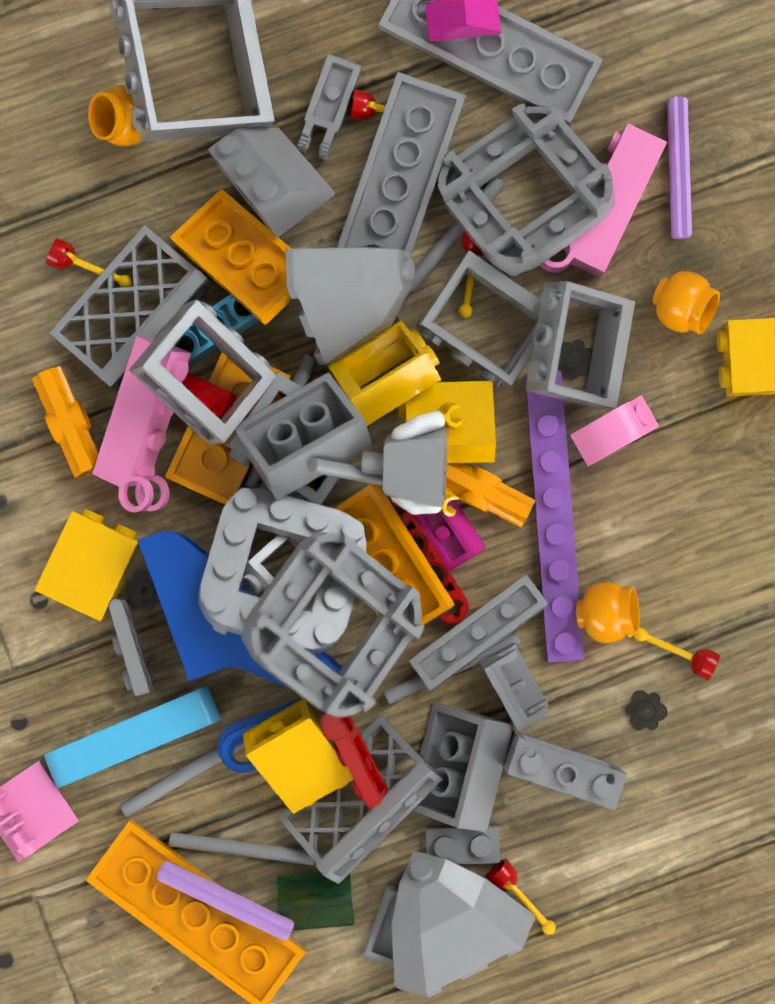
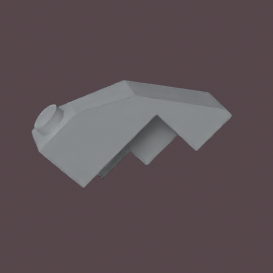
[286,248,415,365]
[391,851,535,998]

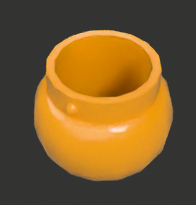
[88,84,141,147]
[653,271,720,334]
[576,582,640,643]

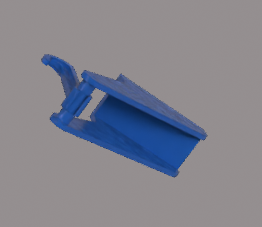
[138,531,342,773]

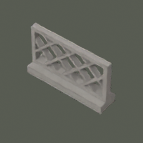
[49,225,212,392]
[278,715,443,884]

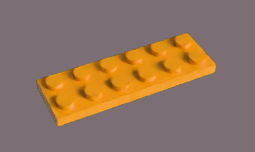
[86,819,306,1004]

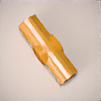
[32,366,99,478]
[446,463,536,528]

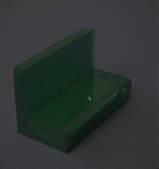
[278,872,355,931]

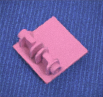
[0,761,79,862]

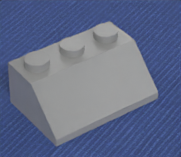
[208,127,336,238]
[234,372,373,501]
[412,702,514,832]

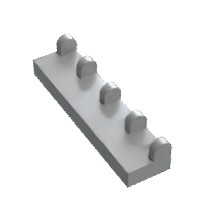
[409,574,549,692]

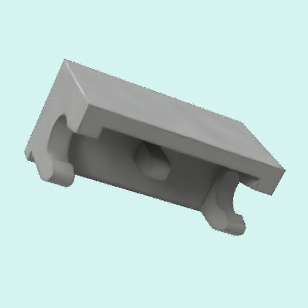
[479,642,549,732]

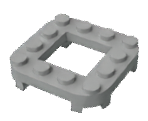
[438,103,615,276]
[198,488,367,655]
[241,532,424,717]

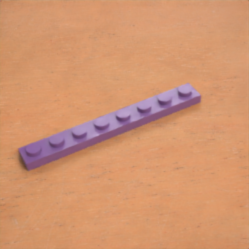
[524,371,584,662]

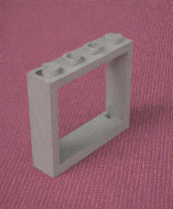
[110,0,275,142]

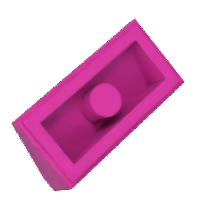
[414,500,486,571]

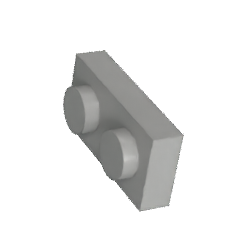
[426,824,500,865]

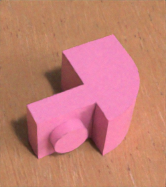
[570,395,659,466]

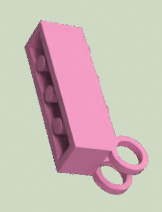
[539,124,667,278]
[92,336,191,512]

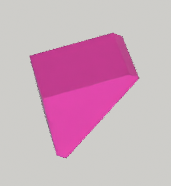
[425,0,501,42]

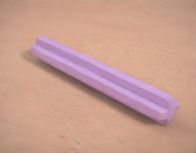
[667,96,692,239]
[156,861,294,940]

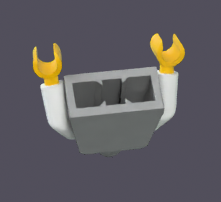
[362,402,462,517]

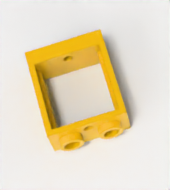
[328,320,441,426]

